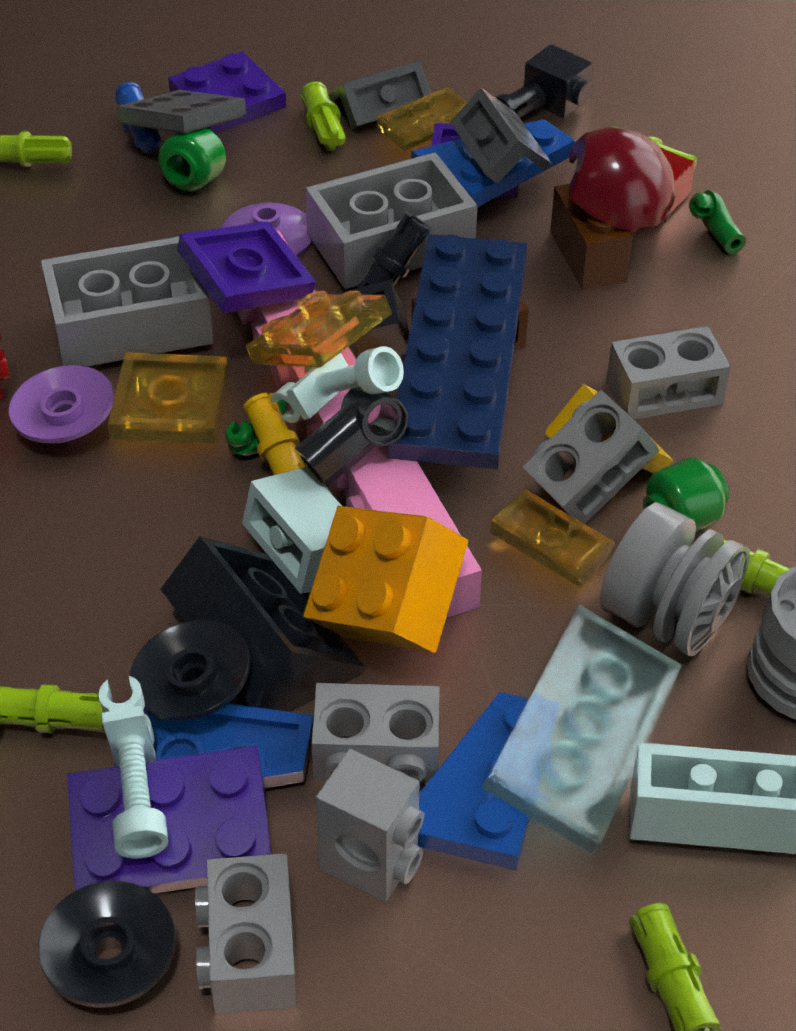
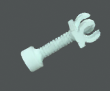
[271,346,404,423]
[99,676,168,859]

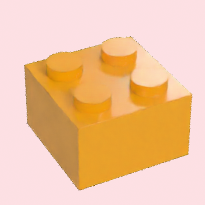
[303,506,469,654]

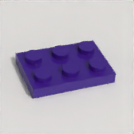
[67,746,272,894]

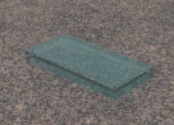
[481,605,682,854]

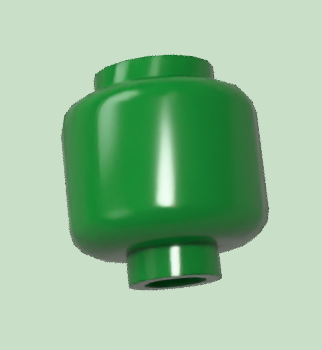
[158,128,226,192]
[643,458,729,532]

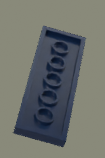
[388,234,527,470]

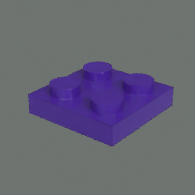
[168,51,287,133]
[177,221,316,313]

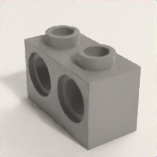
[606,326,731,420]
[523,390,660,527]
[312,683,440,783]
[195,853,297,1014]

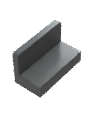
[329,61,434,130]
[450,88,552,183]

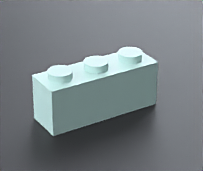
[630,742,796,854]

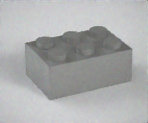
[305,152,477,289]
[41,237,214,367]

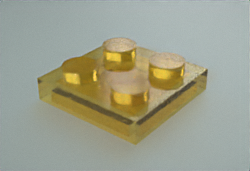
[246,290,392,368]
[108,352,228,444]

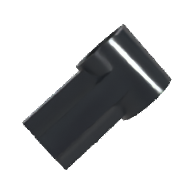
[295,387,408,487]

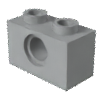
[316,748,424,902]

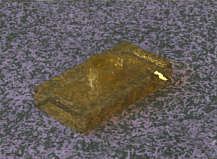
[378,87,468,151]
[490,489,615,587]

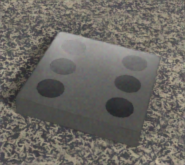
[117,90,246,134]

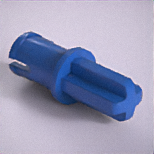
[114,82,162,154]

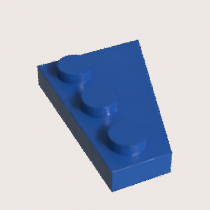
[411,119,575,207]
[418,692,558,871]
[113,704,314,788]

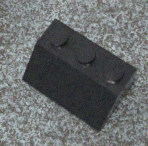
[160,536,366,712]

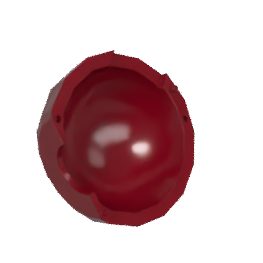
[569,127,675,232]

